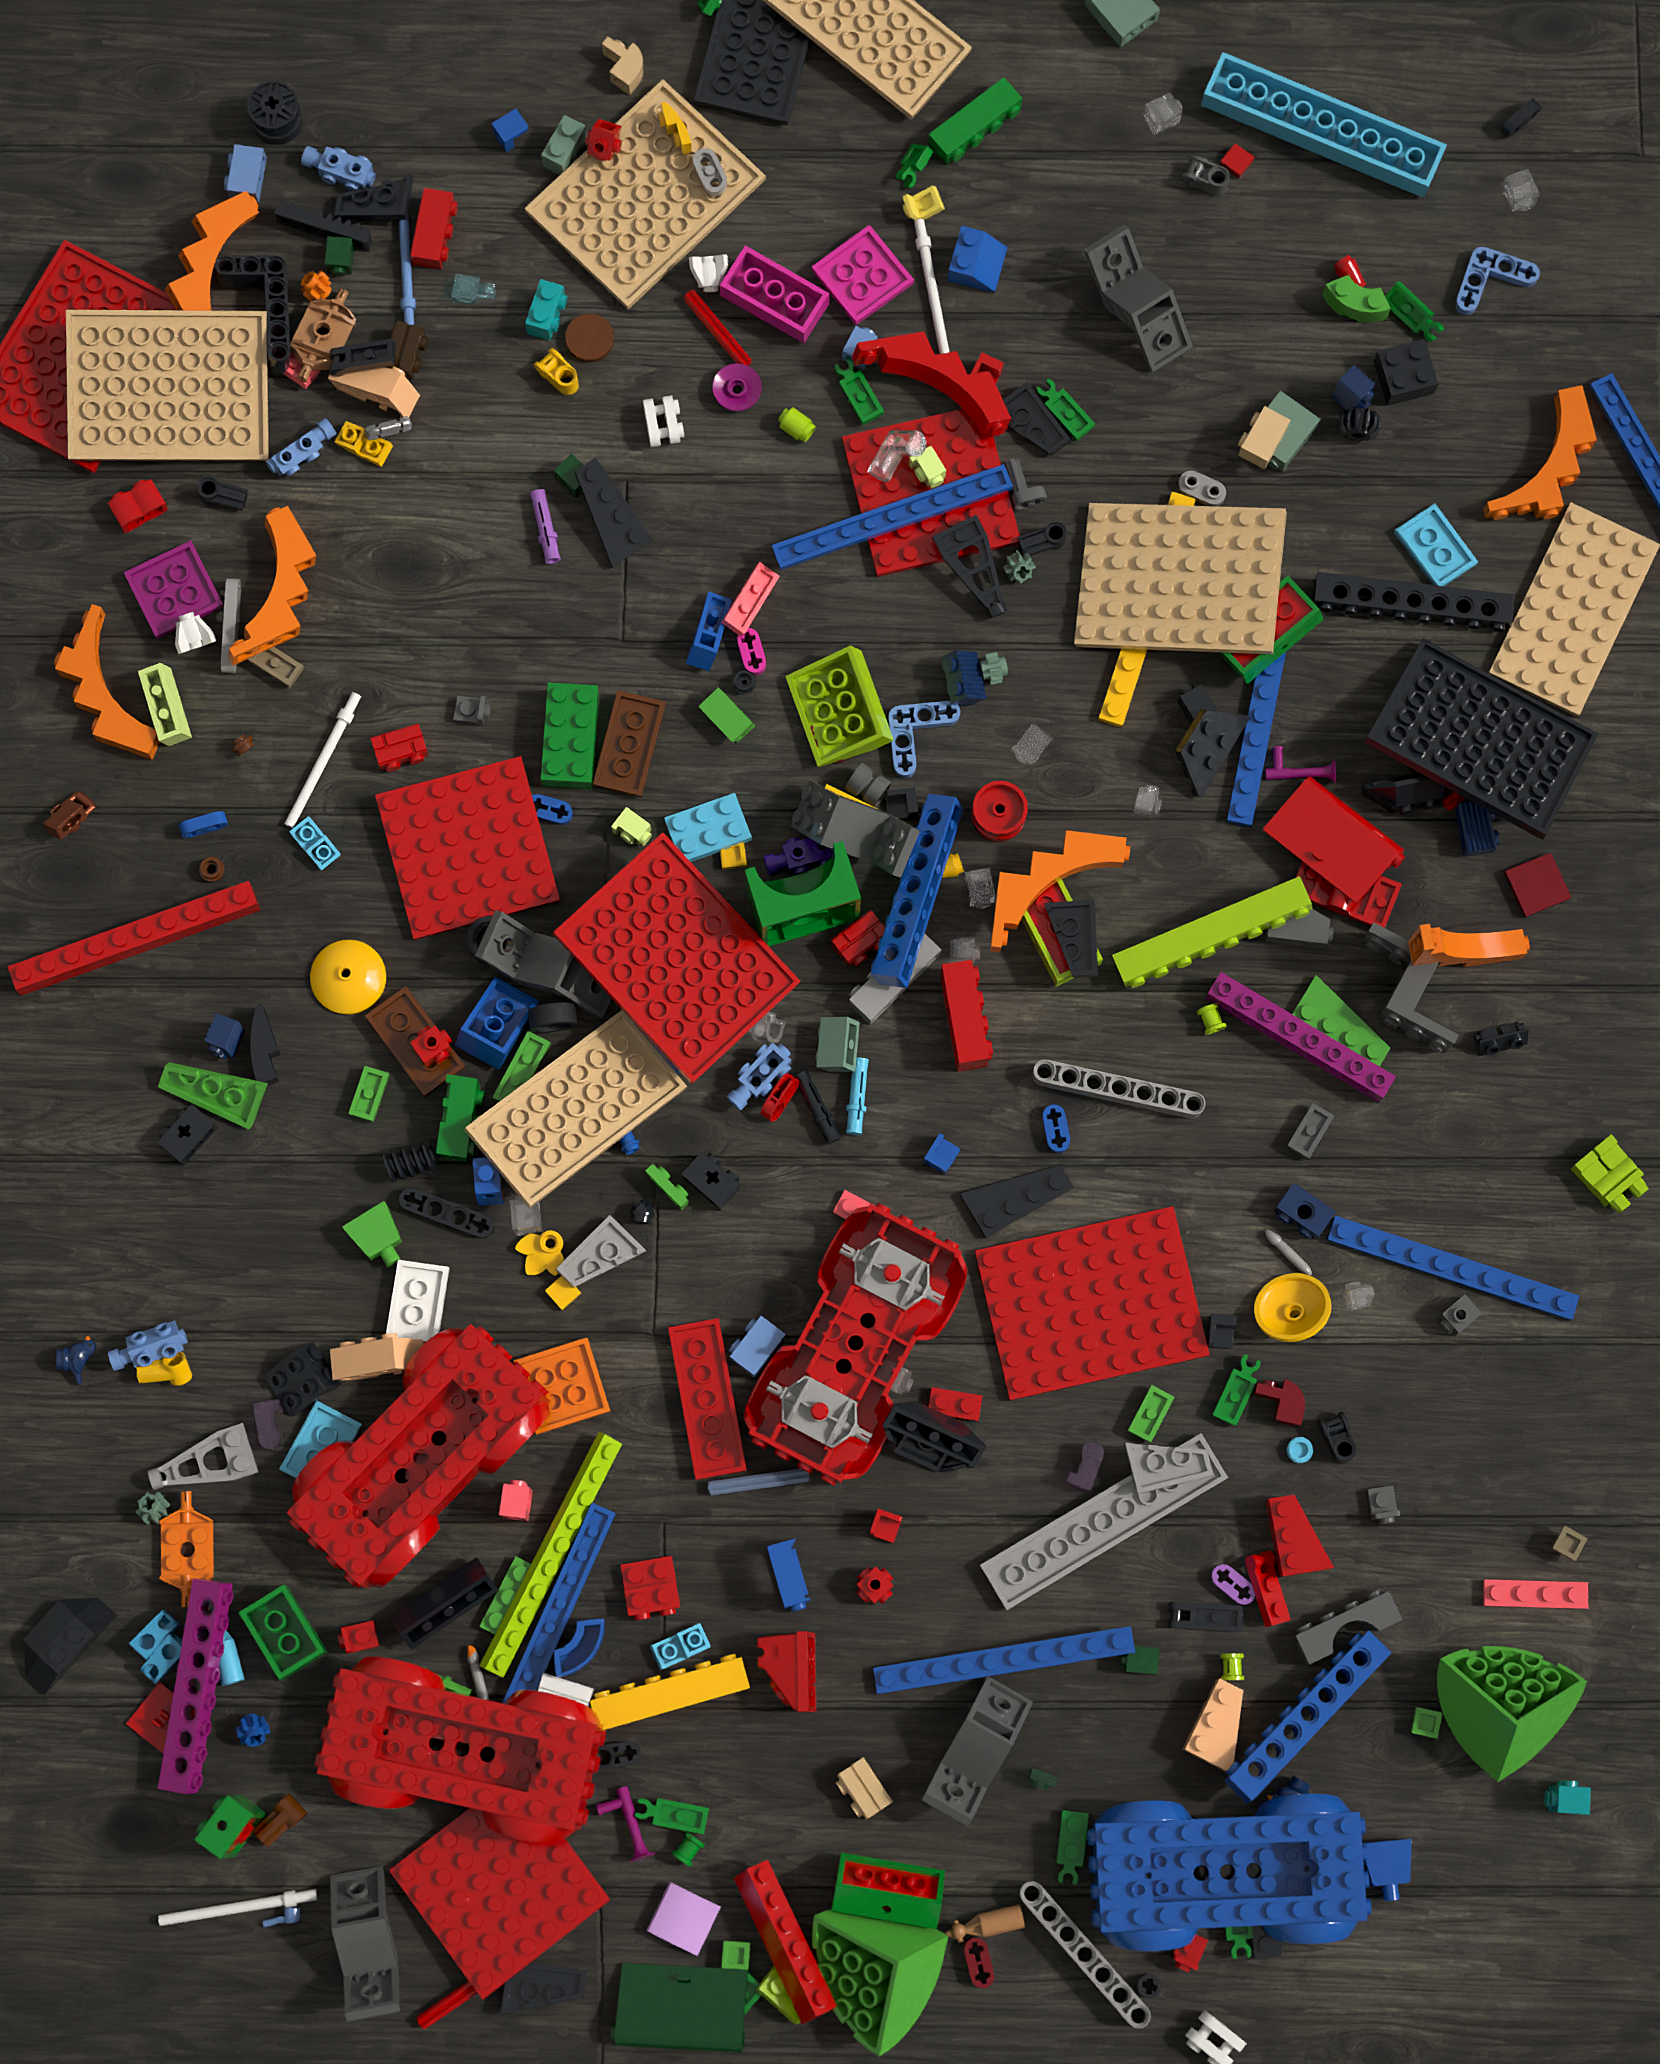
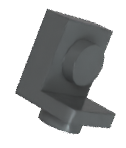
[454,696,491,726]
[1366,1486,1400,1524]

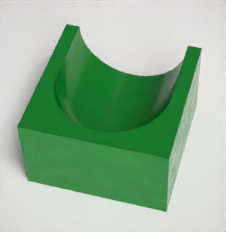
[745,841,861,947]

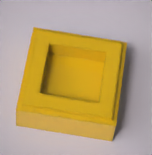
[720,842,747,870]
[545,1276,581,1310]

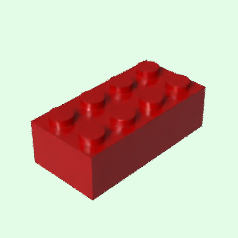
[940,960,993,1072]

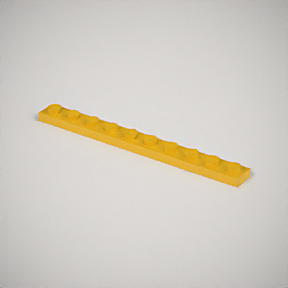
[1098,492,1196,728]

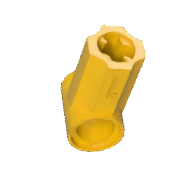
[136,1352,192,1386]

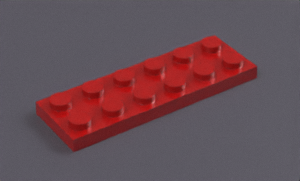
[668,1318,747,1480]

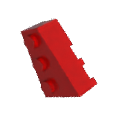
[1265,1495,1334,1578]

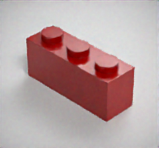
[410,188,458,270]

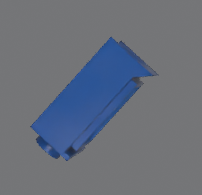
[767,1538,810,1613]

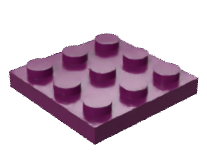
[124,541,224,639]

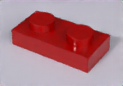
[928,1387,983,1422]

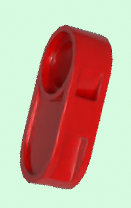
[761,1073,799,1122]

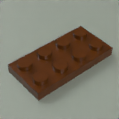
[593,690,666,798]
[365,986,466,1097]

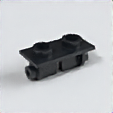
[1474,1021,1529,1056]

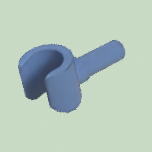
[263,1908,300,1927]

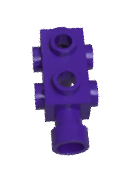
[763,838,833,875]

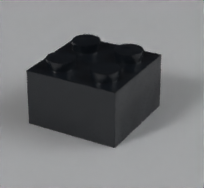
[1374,339,1438,406]

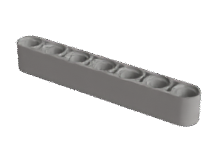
[1032,1060,1205,1119]
[1019,1881,1151,2028]

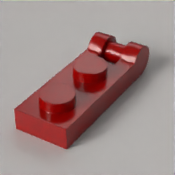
[1245,1550,1291,1628]

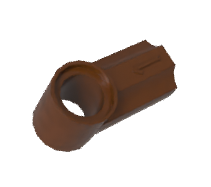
[253,1794,307,1847]

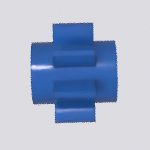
[236,1714,270,1747]

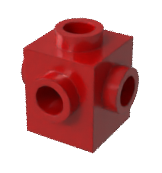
[585,119,622,161]
[410,1025,452,1067]
[856,1567,894,1604]

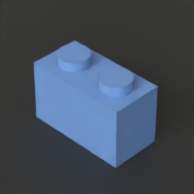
[224,145,267,203]
[729,1316,786,1378]

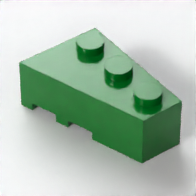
[436,1074,484,1162]

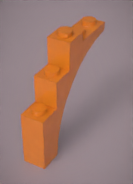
[1483,385,1597,520]
[54,604,160,760]

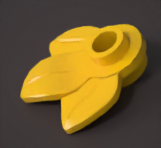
[515,1231,564,1276]

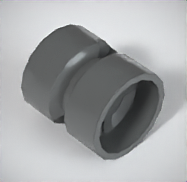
[845,763,892,808]

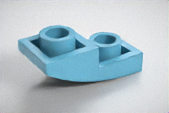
[289,816,341,870]
[650,1623,711,1671]

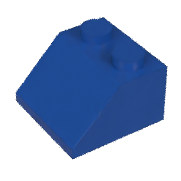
[948,226,1007,293]

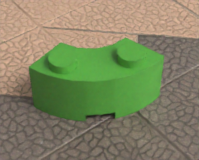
[1322,275,1391,323]

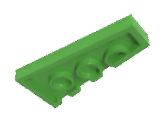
[1292,975,1390,1067]
[158,1062,268,1129]

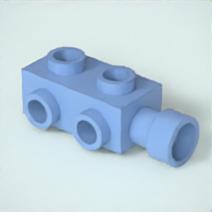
[301,146,376,191]
[266,418,336,476]
[726,1043,791,1111]
[108,1320,188,1371]

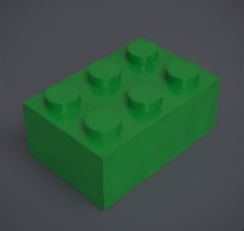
[239,1585,328,1681]

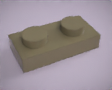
[248,647,304,688]

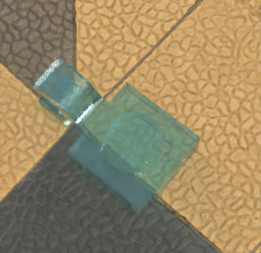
[451,274,496,304]

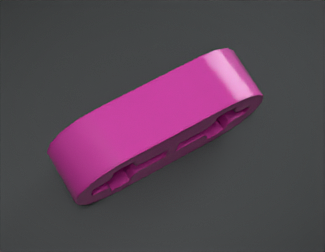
[737,628,766,676]

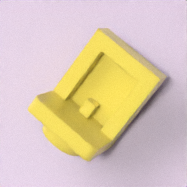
[902,186,944,220]

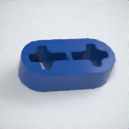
[532,794,573,825]
[179,811,228,838]
[1042,1105,1070,1153]

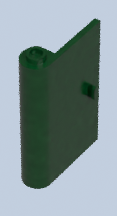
[610,1963,748,2053]

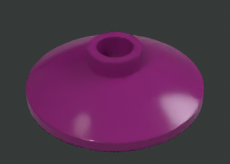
[713,364,762,411]

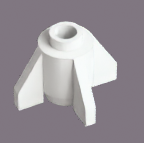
[689,255,728,292]
[175,612,217,654]

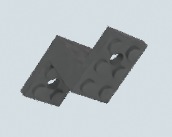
[1083,225,1193,372]
[791,780,920,878]
[475,910,612,1019]
[1362,922,1459,1053]
[922,1676,1033,1826]
[330,1866,400,2021]

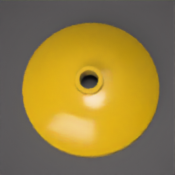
[310,940,386,1015]
[1254,1273,1331,1342]

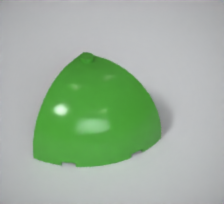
[1437,1646,1587,1782]
[812,1909,948,2056]

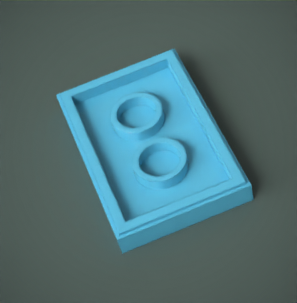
[1394,504,1478,586]
[280,1400,362,1478]

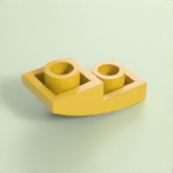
[658,102,692,155]
[334,421,393,467]

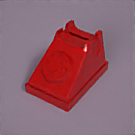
[757,1631,816,1712]

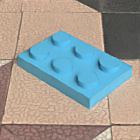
[664,793,752,862]

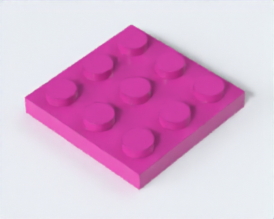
[812,225,914,325]

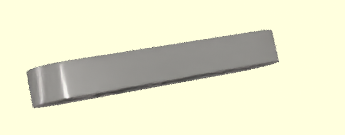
[221,578,241,673]

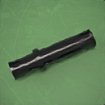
[794,1070,842,1145]

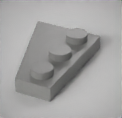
[556,1215,646,1288]
[1124,1443,1213,1494]

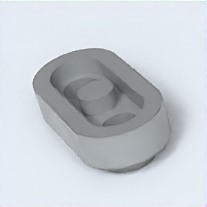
[693,148,727,196]
[1178,471,1226,507]

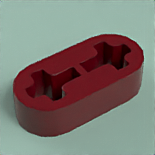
[964,1937,994,1988]

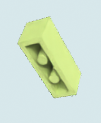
[138,663,192,746]

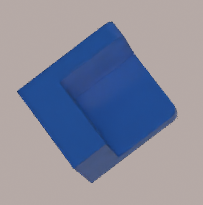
[492,109,529,152]
[923,1133,960,1175]

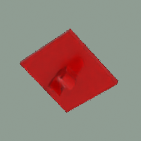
[126,1682,196,1754]

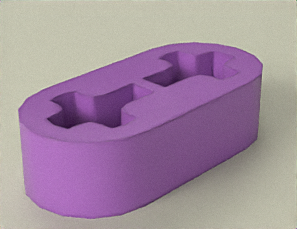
[1211,1564,1255,1605]

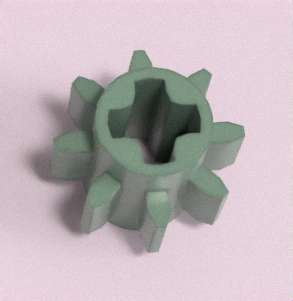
[1003,551,1036,583]
[980,652,1008,685]
[136,1492,170,1525]

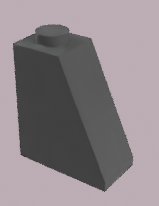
[1265,909,1334,949]

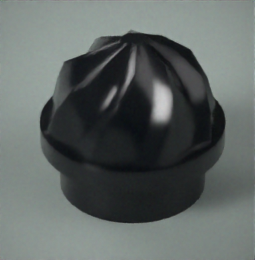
[629,1200,655,1224]

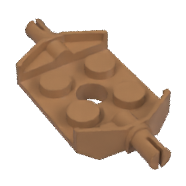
[290,289,356,382]

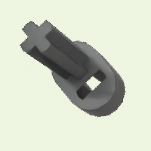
[1005,458,1048,510]

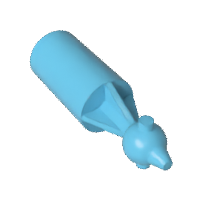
[211,1607,245,1686]

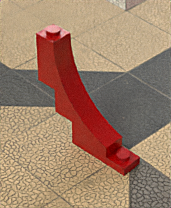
[852,331,1011,437]

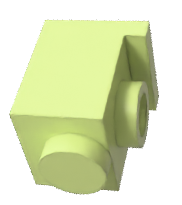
[909,446,946,488]
[611,807,652,846]

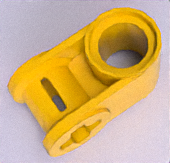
[533,348,579,395]

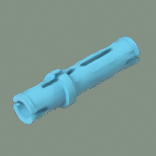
[846,1058,869,1135]

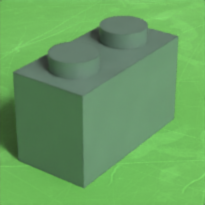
[541,115,587,175]
[816,1017,860,1072]

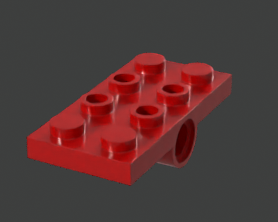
[1296,859,1402,928]

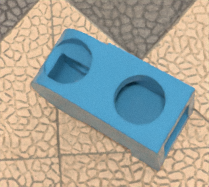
[129,1610,180,1661]
[140,1633,183,1685]

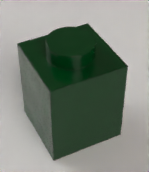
[325,236,355,277]
[554,454,584,498]
[1120,1646,1160,1675]

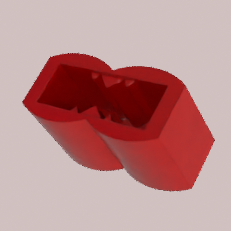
[108,479,168,533]

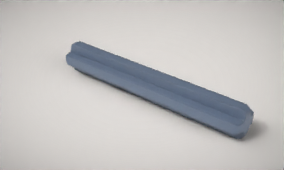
[708,1469,810,1495]

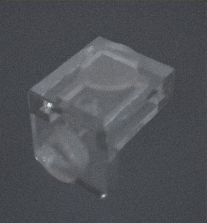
[1011,723,1053,764]

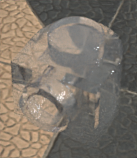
[1133,785,1162,818]
[950,938,980,963]
[751,1012,785,1044]
[1341,1281,1375,1312]

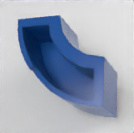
[554,1618,605,1678]

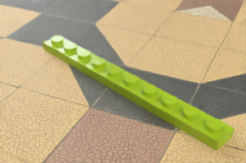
[479,1432,622,1677]

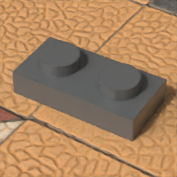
[1286,1103,1335,1160]

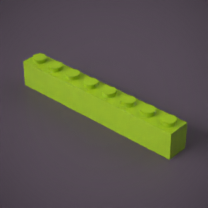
[1112,876,1313,988]

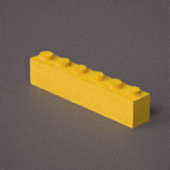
[590,1654,750,1730]

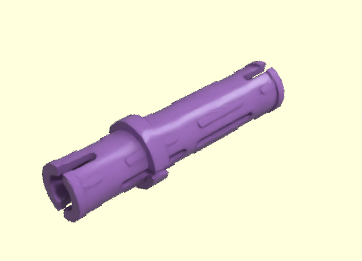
[530,489,561,564]

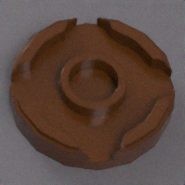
[565,313,614,362]

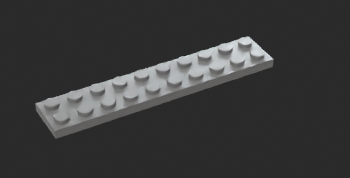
[980,1433,1228,1611]

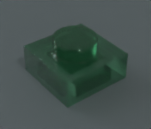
[1028,1768,1058,1791]

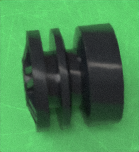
[247,81,303,145]

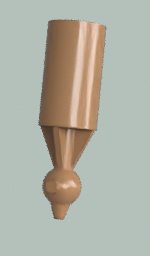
[945,1904,1025,1943]

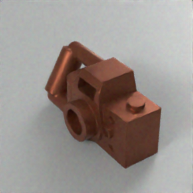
[43,791,96,840]

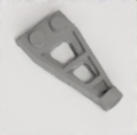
[148,1423,259,1490]

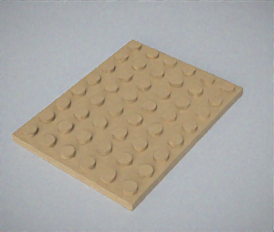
[525,80,766,309]
[66,310,269,461]
[1074,503,1287,654]

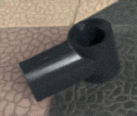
[197,476,248,511]
[1017,521,1067,556]

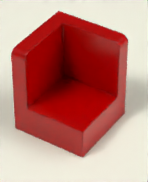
[971,352,1004,384]
[869,1509,902,1543]

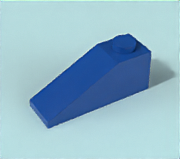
[686,592,732,671]

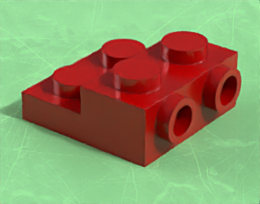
[621,1556,681,1621]

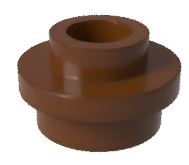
[231,734,255,756]
[199,857,225,882]

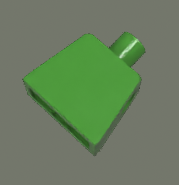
[343,1201,402,1267]

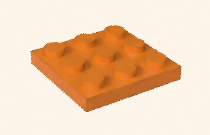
[514,1338,611,1435]

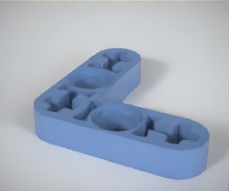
[1455,247,1540,315]
[888,701,961,778]

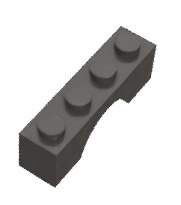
[1293,1589,1403,1665]

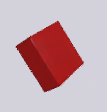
[1220,143,1255,179]

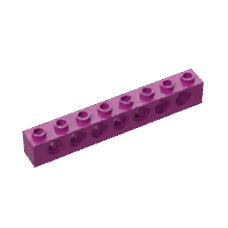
[1205,972,1396,1103]
[158,1578,233,1794]

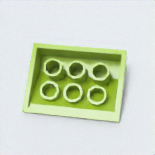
[786,646,894,767]

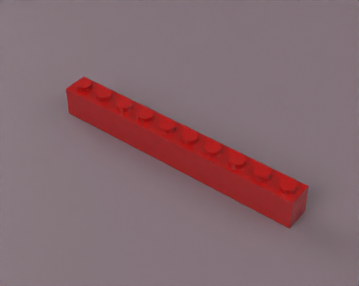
[8,881,261,996]

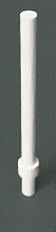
[914,219,949,354]
[284,692,361,828]
[159,1889,318,1926]

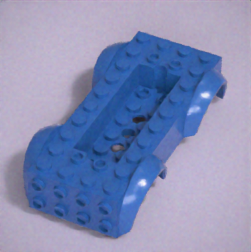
[1087,1794,1371,1951]

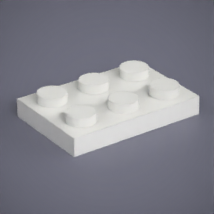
[386,1260,450,1342]

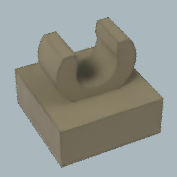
[1551,1526,1588,1562]

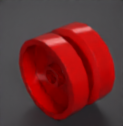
[971,781,1028,842]

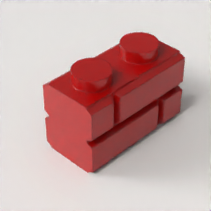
[371,723,429,772]
[831,910,885,967]

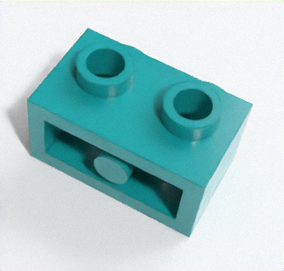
[525,279,568,341]
[1544,1781,1591,1815]

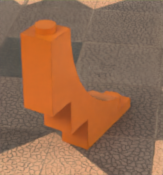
[165,191,259,311]
[228,506,316,666]
[990,830,1130,953]
[1408,924,1530,967]

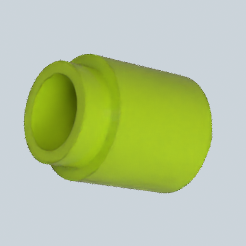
[778,407,816,442]

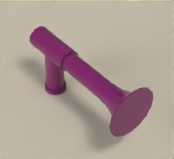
[1266,746,1336,784]
[596,1786,656,1862]

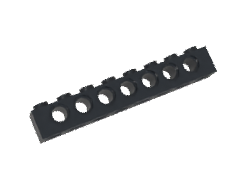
[1312,572,1515,632]

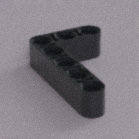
[214,255,290,373]

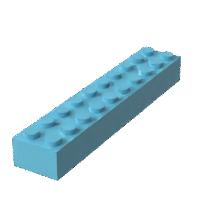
[1201,52,1447,198]

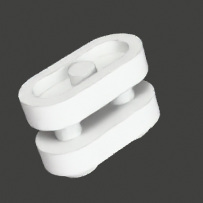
[643,395,684,447]
[1185,2010,1246,2064]

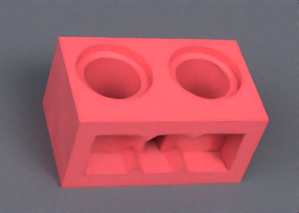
[499,1480,533,1522]

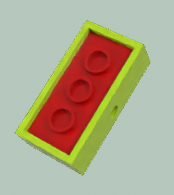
[1021,879,1103,987]

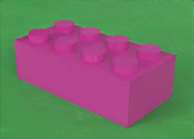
[720,246,829,343]

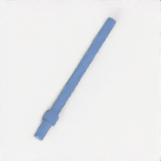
[399,217,416,325]

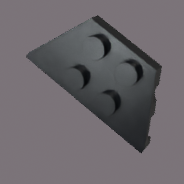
[1175,709,1250,798]

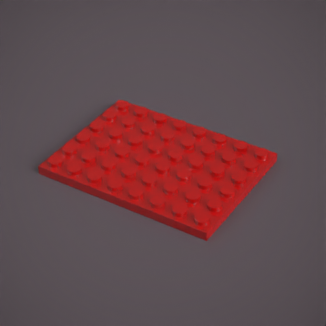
[0,240,176,473]
[552,833,801,1084]
[975,1206,1210,1401]

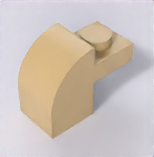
[602,37,643,95]

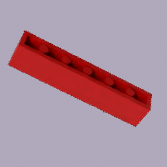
[733,1860,837,2024]

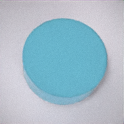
[1286,1437,1313,1463]

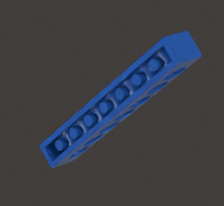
[871,794,964,988]
[1224,1631,1391,1804]

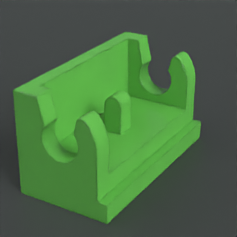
[698,688,756,743]

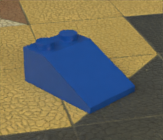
[455,977,539,1070]

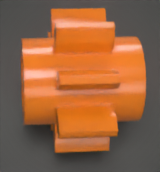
[301,271,331,302]

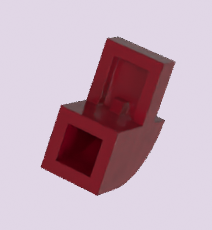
[1253,1379,1305,1428]

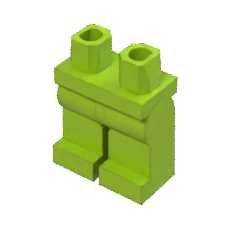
[1571,1134,1649,1214]

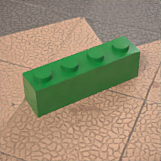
[928,77,1022,165]

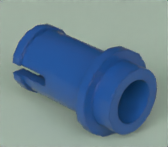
[619,1131,640,1155]

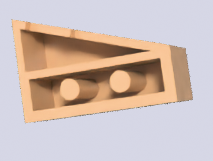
[328,358,420,417]
[330,1333,423,1381]
[1182,1678,1243,1772]

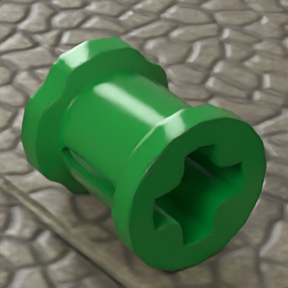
[671,1831,705,1867]

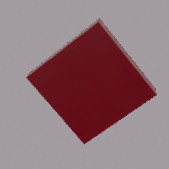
[1504,853,1572,918]

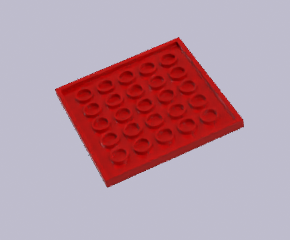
[842,409,1020,577]
[375,756,560,940]
[389,1808,611,2000]

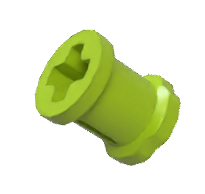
[1196,1003,1227,1035]
[1220,1653,1244,1681]

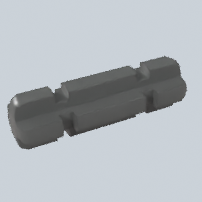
[364,416,412,440]

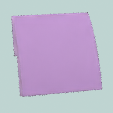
[647,1882,720,1956]

